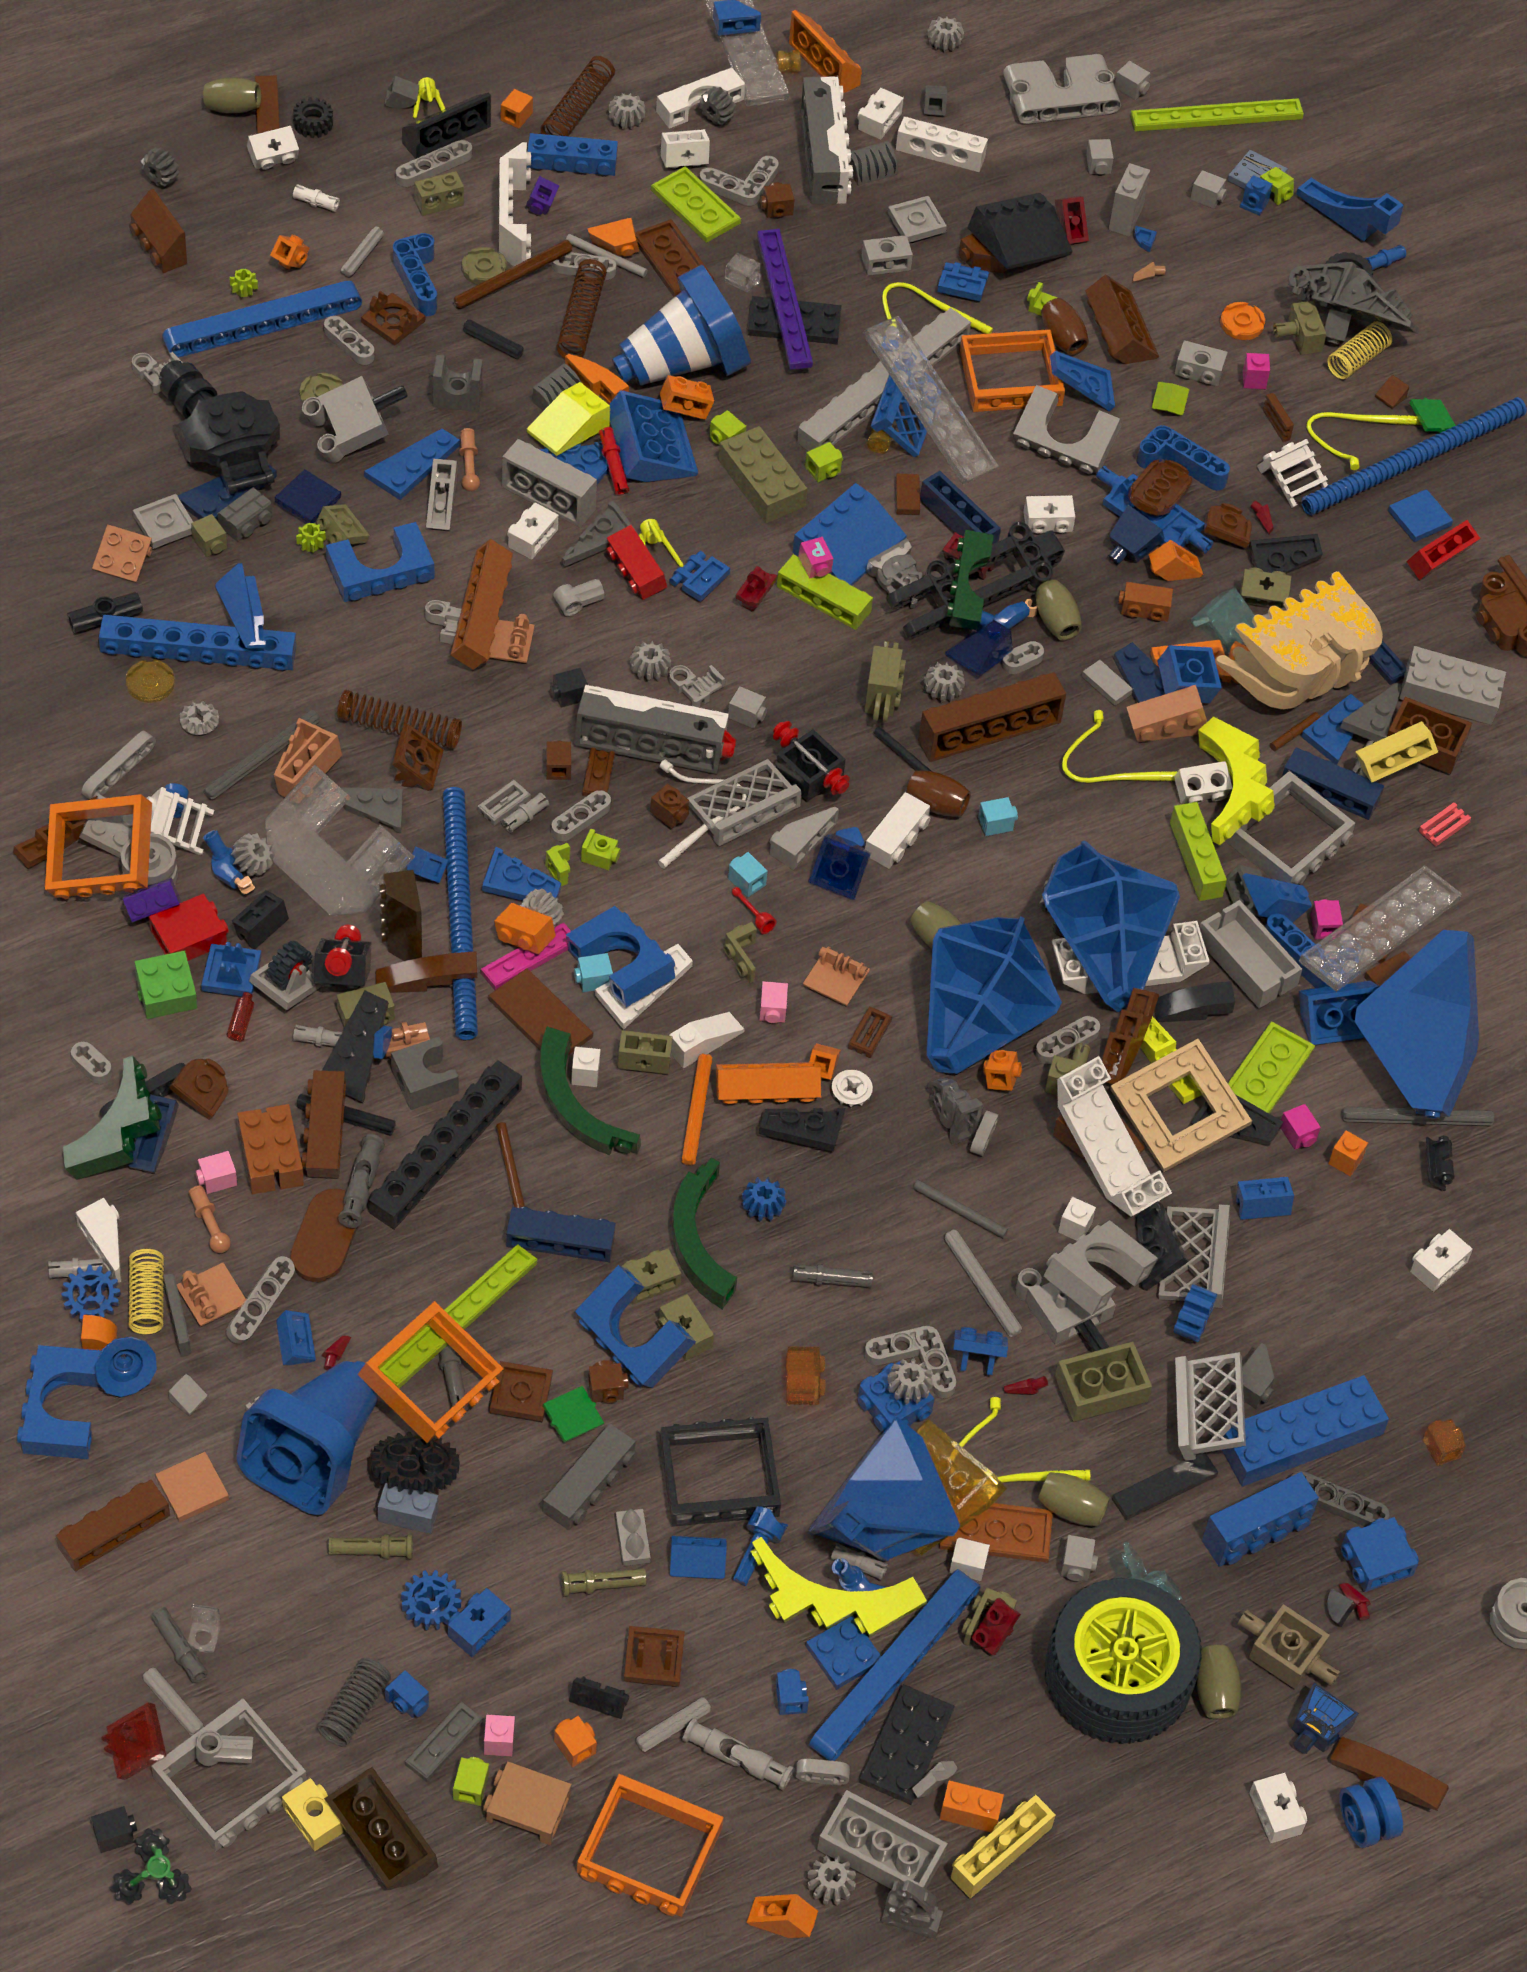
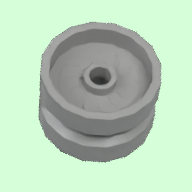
[121,833,178,892]
[1490,1578,1527,1649]

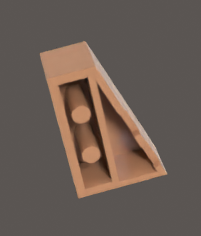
[1127,685,1207,742]
[274,718,342,803]

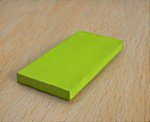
[651,166,741,243]
[1228,1021,1315,1114]

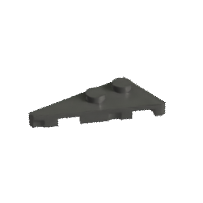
[562,500,636,567]
[1340,683,1402,742]
[316,787,403,833]

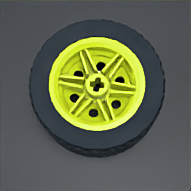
[1044,1578,1202,1744]

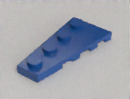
[364,429,460,500]

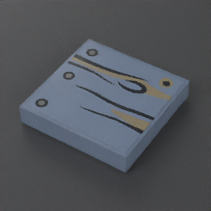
[1227,150,1288,192]

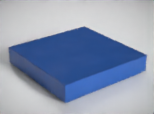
[1388,489,1453,542]

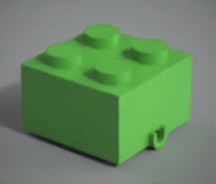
[135,951,197,1019]

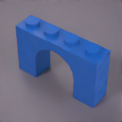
[326,522,435,602]
[566,906,676,1007]
[575,1265,696,1388]
[17,1345,101,1459]

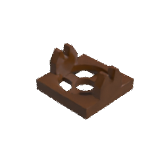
[361,291,426,346]
[392,724,444,791]

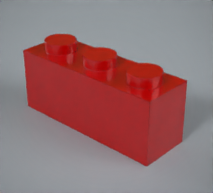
[1406,520,1481,580]
[606,525,667,600]

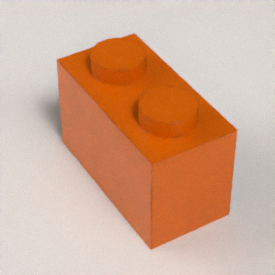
[494,903,556,954]
[940,1780,1004,1833]

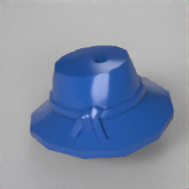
[94,1337,157,1397]

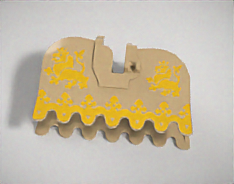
[1215,571,1383,709]

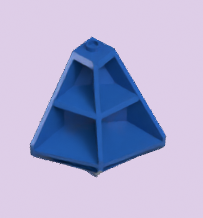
[1042,841,1180,1012]
[927,916,1062,1074]
[1355,930,1479,1119]
[807,1417,960,1561]

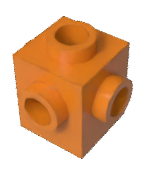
[270,234,310,269]
[984,1050,1022,1091]

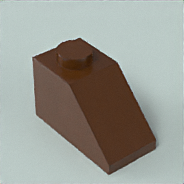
[958,233,1007,274]

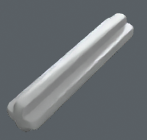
[341,227,384,277]
[143,1668,203,1736]
[636,1697,711,1752]

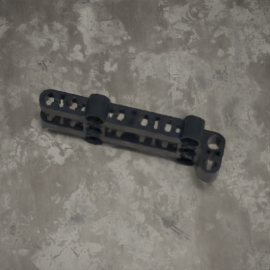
[886,522,1065,639]

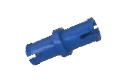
[1364,245,1406,270]

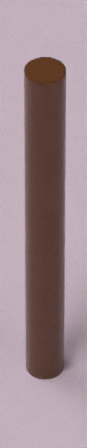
[496,1122,525,1208]

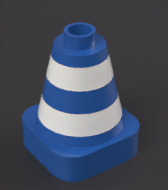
[612,265,751,386]

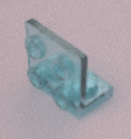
[1190,587,1255,651]
[1121,1541,1182,1600]

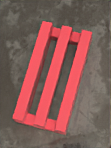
[1419,803,1471,847]

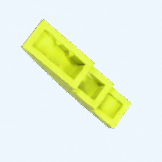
[1140,1016,1202,1104]

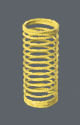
[1327,321,1392,379]
[129,1249,164,1334]

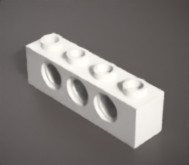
[896,117,988,172]

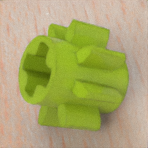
[230,269,258,297]
[296,523,326,552]

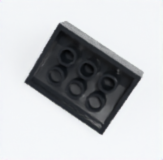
[967,193,1073,269]

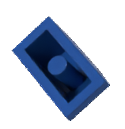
[713,0,761,36]

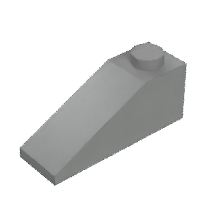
[426,459,458,531]
[770,807,839,870]

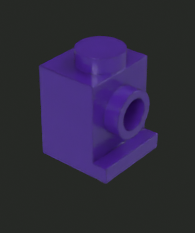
[526,176,559,215]

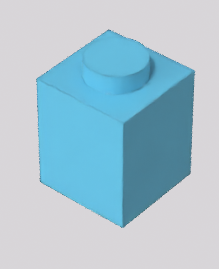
[978,797,1018,836]
[728,852,768,898]
[574,953,613,992]

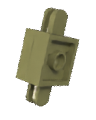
[864,641,906,723]

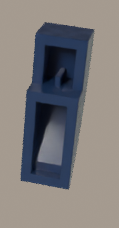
[129,1095,179,1173]

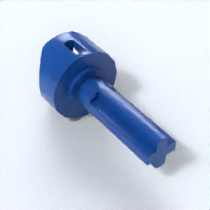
[733,1506,788,1586]

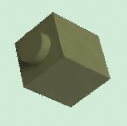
[191,514,227,557]

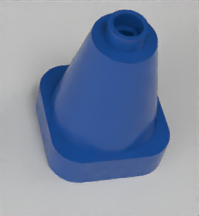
[237,1361,379,1515]

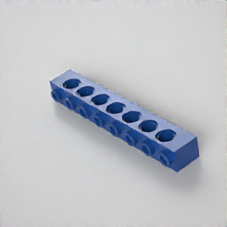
[99,615,296,670]

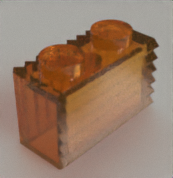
[786,1346,825,1405]

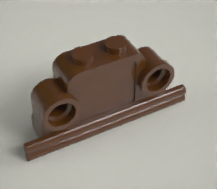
[1476,555,1527,656]

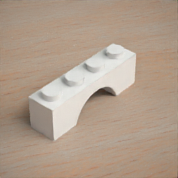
[656,68,745,129]

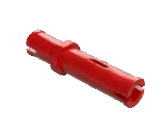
[598,427,630,495]

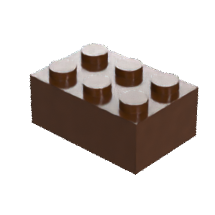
[1387,696,1472,774]

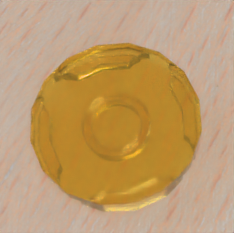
[126,660,175,703]

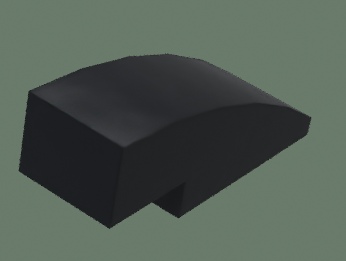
[1155,981,1235,1022]

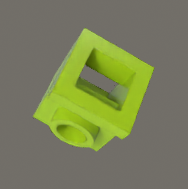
[581,829,621,870]

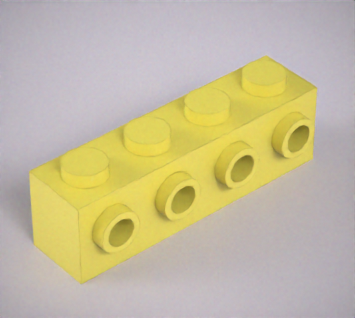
[951,1795,1055,1899]

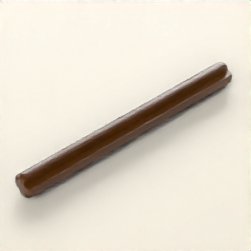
[454,240,573,309]

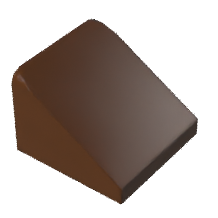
[1375,375,1409,409]

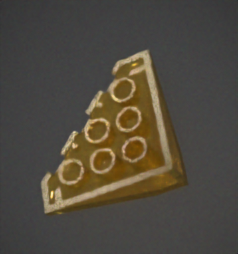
[914,1419,1007,1556]

